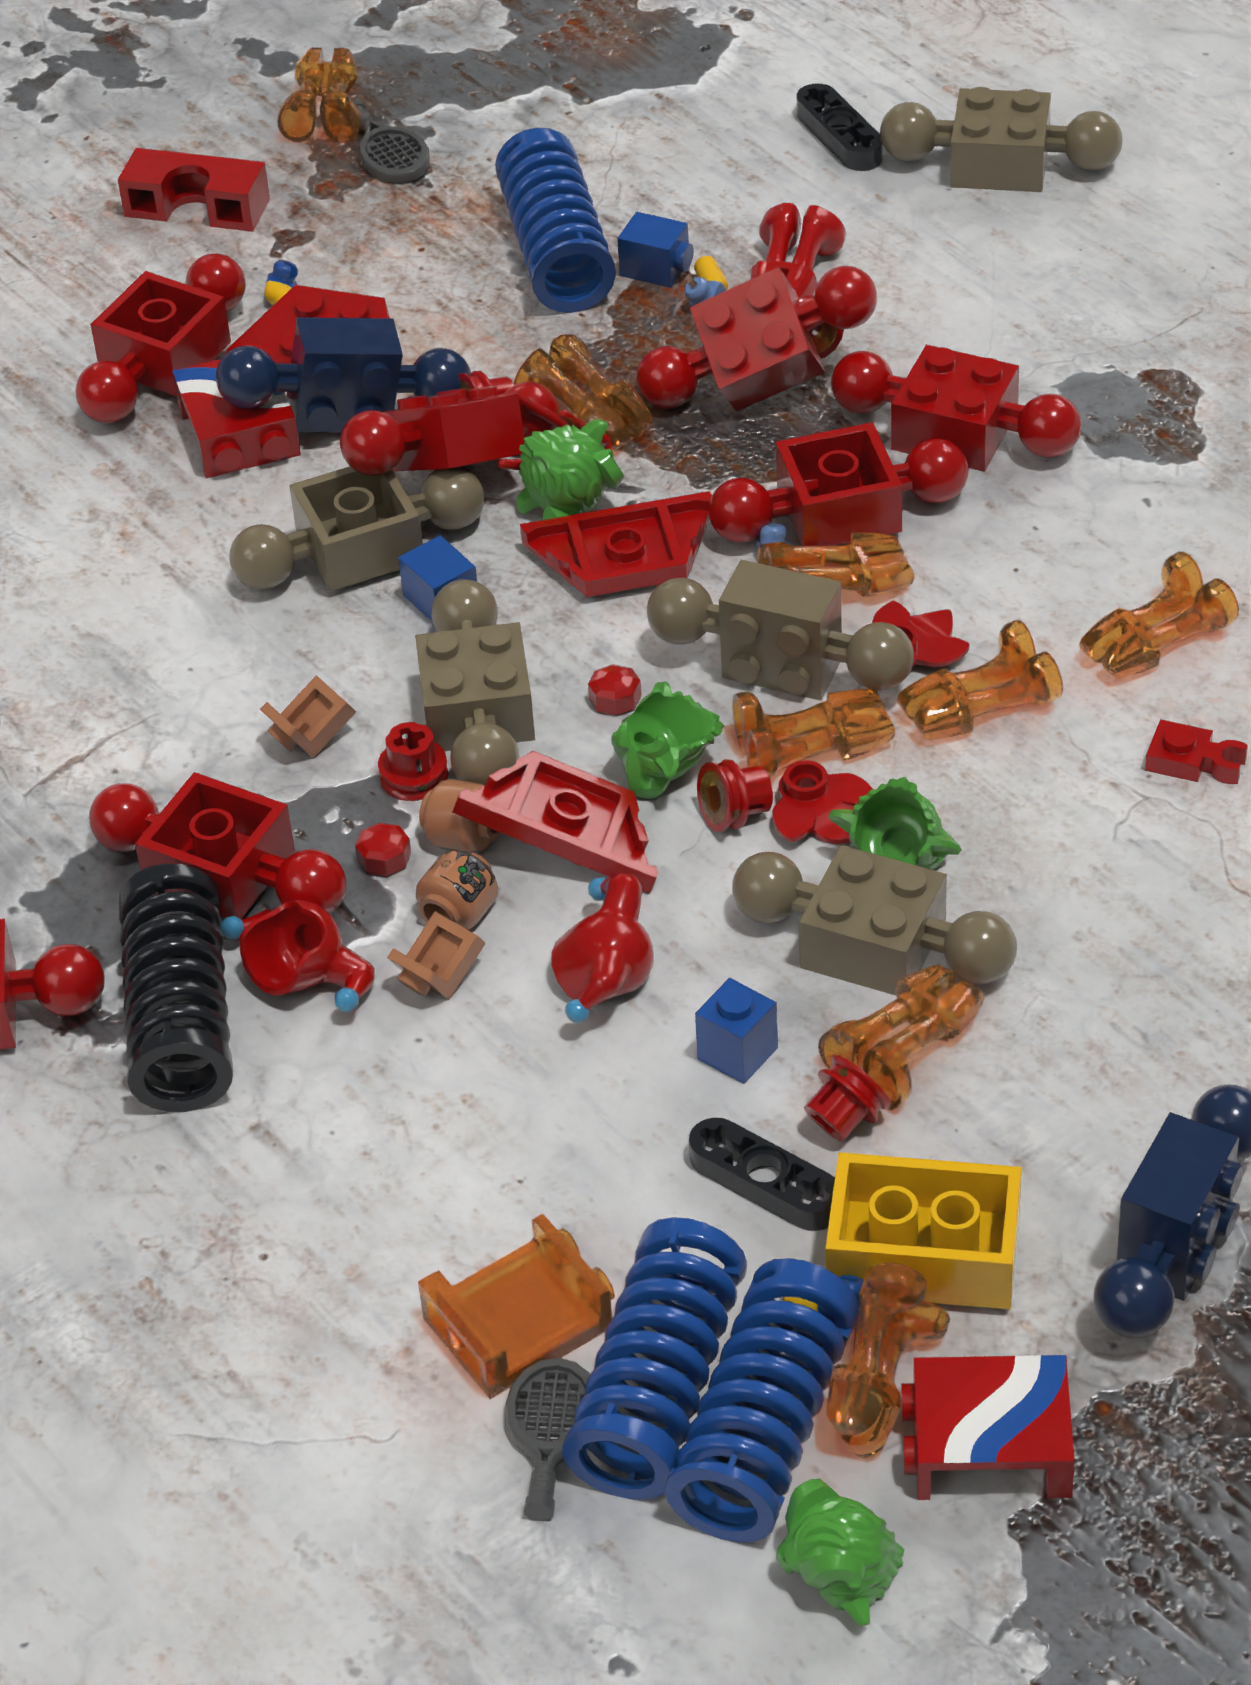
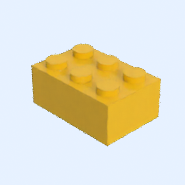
[825,1152,1022,1310]

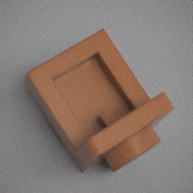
[260,675,356,759]
[387,911,486,1000]

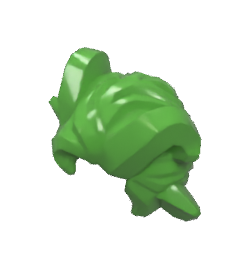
[517,419,624,520]
[611,682,725,799]
[828,777,962,870]
[776,1478,904,1626]

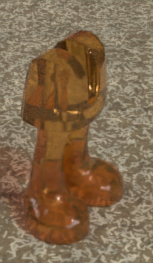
[277,48,361,143]
[514,334,654,451]
[757,532,915,598]
[1079,551,1239,679]
[897,619,1063,740]
[732,688,896,777]
[818,963,984,1110]
[826,1263,950,1459]

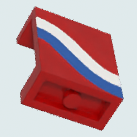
[172,348,301,479]
[901,1355,1075,1500]

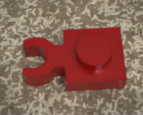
[1145,719,1248,784]

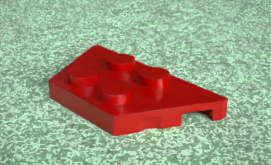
[225,285,390,364]
[520,491,712,597]
[452,751,658,893]

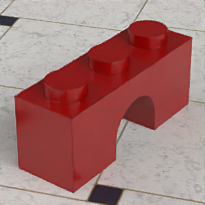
[118,148,270,232]

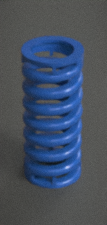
[495,127,616,313]
[562,1217,747,1500]
[664,1258,860,1542]

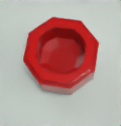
[588,664,641,716]
[355,822,411,876]

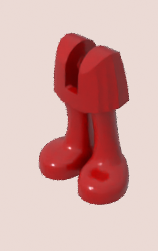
[750,203,846,298]

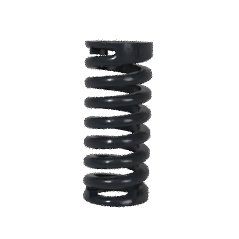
[118,864,233,1112]

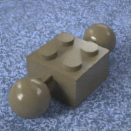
[880,87,1123,192]
[229,466,484,591]
[647,560,914,701]
[415,579,535,785]
[732,845,1017,998]

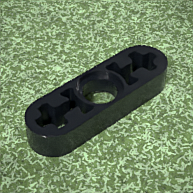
[796,83,883,171]
[689,1118,835,1231]

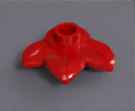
[872,600,970,667]
[772,760,873,844]

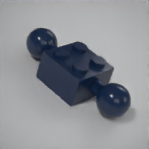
[216,317,471,432]
[1093,1084,1251,1338]

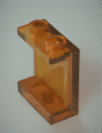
[418,1214,615,1399]

